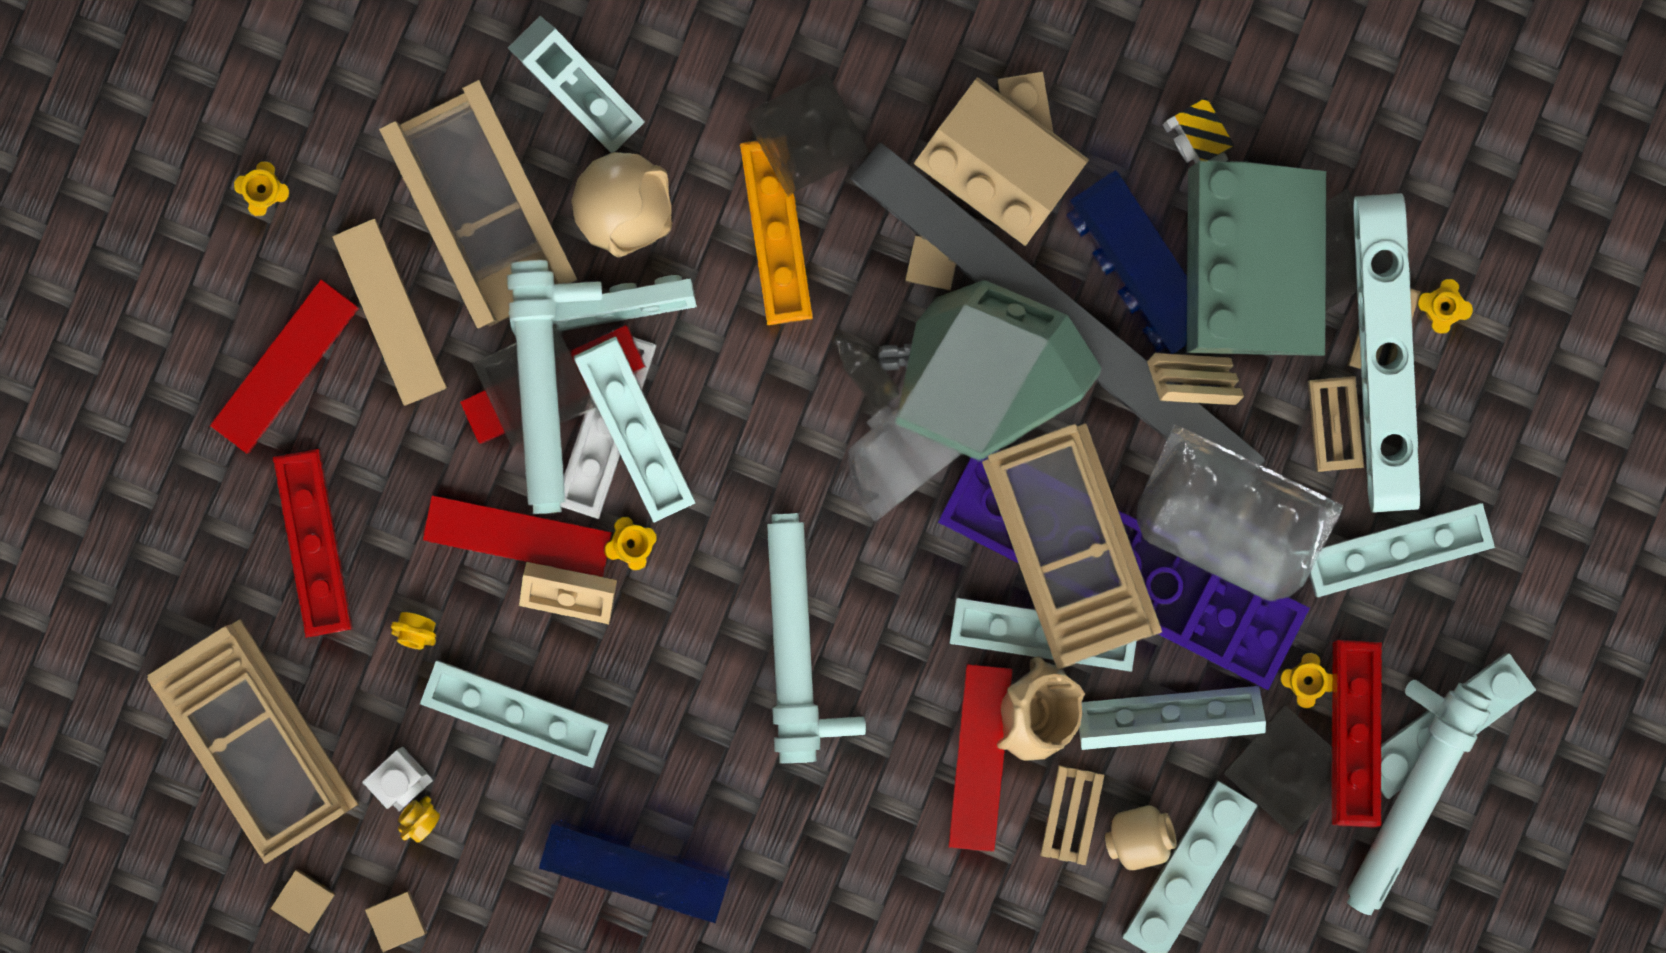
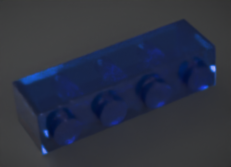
[1066,170,1187,354]
[538,819,730,923]

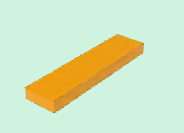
[740,137,813,325]

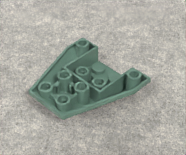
[896,280,1102,460]

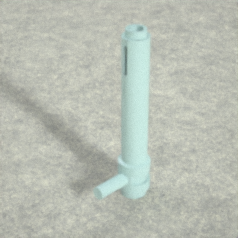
[507,260,602,514]
[767,513,866,763]
[1347,680,1492,915]

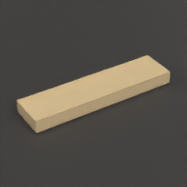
[332,219,447,406]

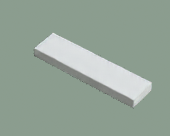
[561,330,657,519]

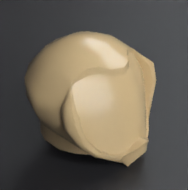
[571,152,672,257]
[997,656,1085,761]

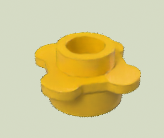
[234,162,289,216]
[1418,279,1473,334]
[604,517,656,570]
[391,612,436,649]
[1281,653,1332,708]
[398,796,440,842]

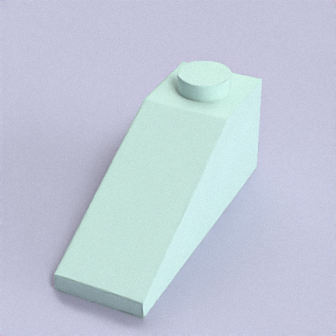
[508,16,645,153]

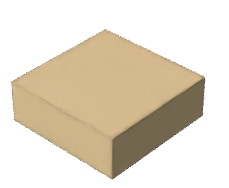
[905,236,956,291]
[271,869,336,933]
[365,891,427,952]

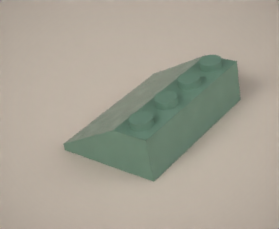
[1187,161,1326,356]

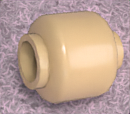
[1105,806,1177,870]

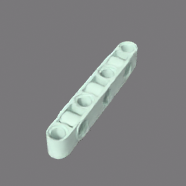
[1353,193,1420,513]

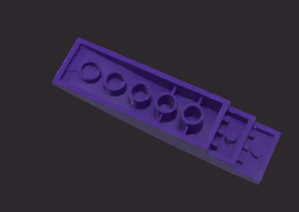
[938,450,1310,690]

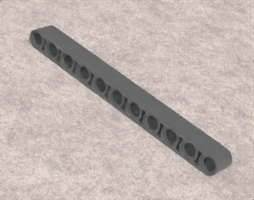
[850,142,1266,496]

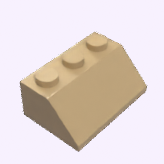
[914,77,1089,246]

